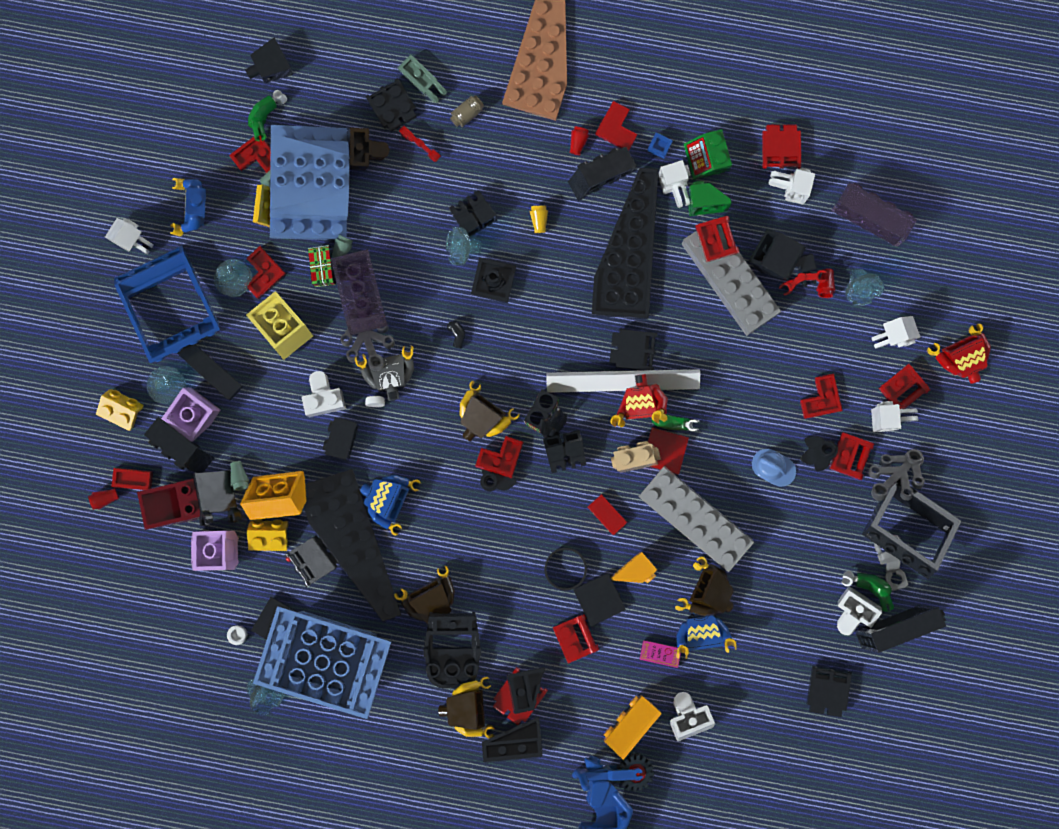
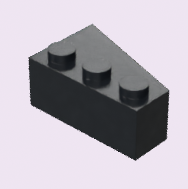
[568,147,637,201]
[144,417,214,473]
[482,716,543,763]

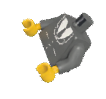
[355,346,414,401]

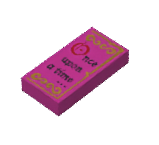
[639,640,681,668]

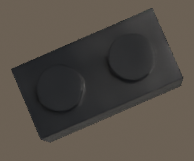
[323,417,359,461]

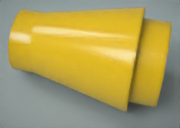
[530,205,548,233]

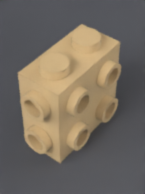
[611,441,661,473]

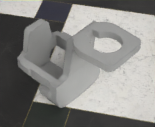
[874,535,908,591]

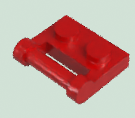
[695,216,740,262]
[878,364,930,409]
[829,432,874,480]
[552,614,600,663]

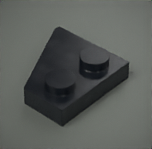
[507,667,545,714]

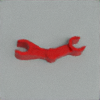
[399,126,441,162]
[779,270,828,295]

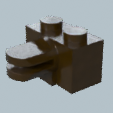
[347,127,389,171]

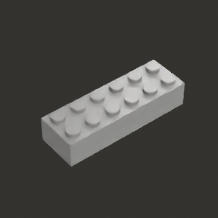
[682,218,781,336]
[639,466,754,572]

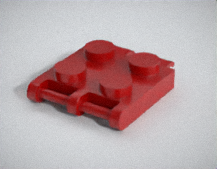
[762,125,801,169]
[493,667,548,725]

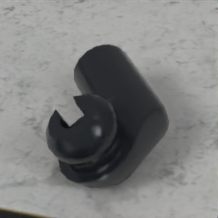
[447,321,465,349]

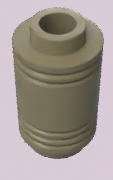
[450,95,484,127]

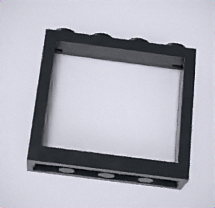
[862,479,961,579]
[855,605,946,653]

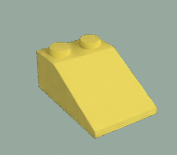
[246,291,313,360]

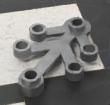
[340,307,395,371]
[868,449,925,501]

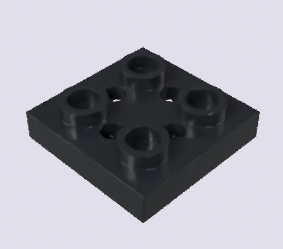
[471,257,516,303]

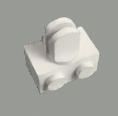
[658,160,690,208]
[769,168,815,205]
[105,218,154,254]
[872,316,921,349]
[302,371,346,417]
[871,401,918,432]
[837,586,882,635]
[670,692,715,742]

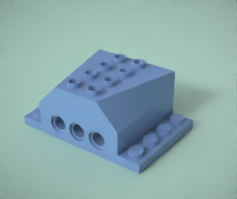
[270,125,349,240]
[253,606,392,719]

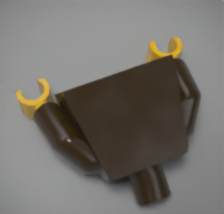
[675,557,734,616]
[394,566,455,624]

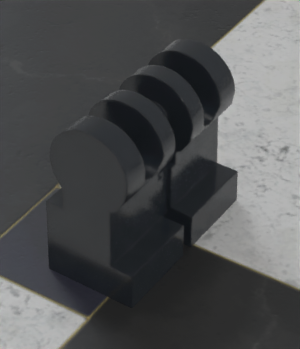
[448,190,497,239]
[543,430,586,474]

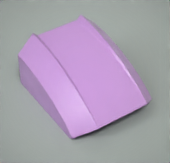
[191,531,239,571]

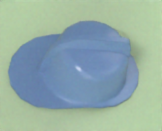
[752,449,796,487]

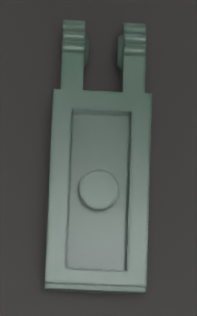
[398,55,447,103]

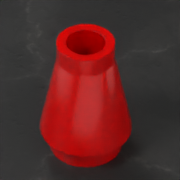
[569,126,589,156]
[816,268,836,298]
[88,488,119,510]

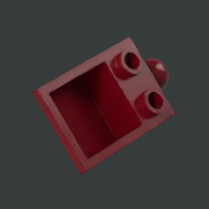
[137,479,200,530]

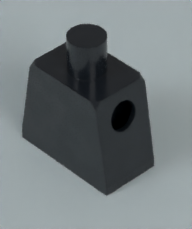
[245,37,293,83]

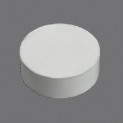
[366,396,385,407]
[227,625,248,645]

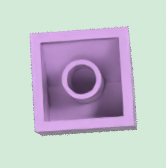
[162,388,221,442]

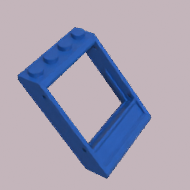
[114,245,220,363]

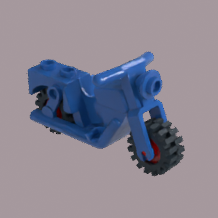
[572,752,654,829]

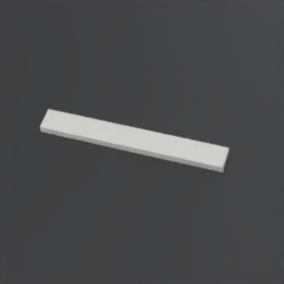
[547,369,700,392]

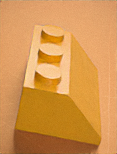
[240,471,306,520]
[604,695,662,760]

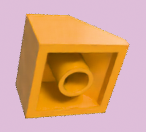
[610,552,657,583]

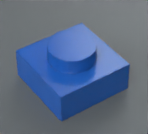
[647,133,673,159]

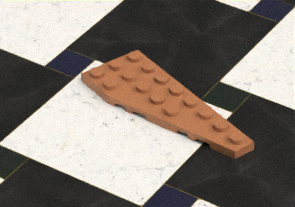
[502,0,567,121]

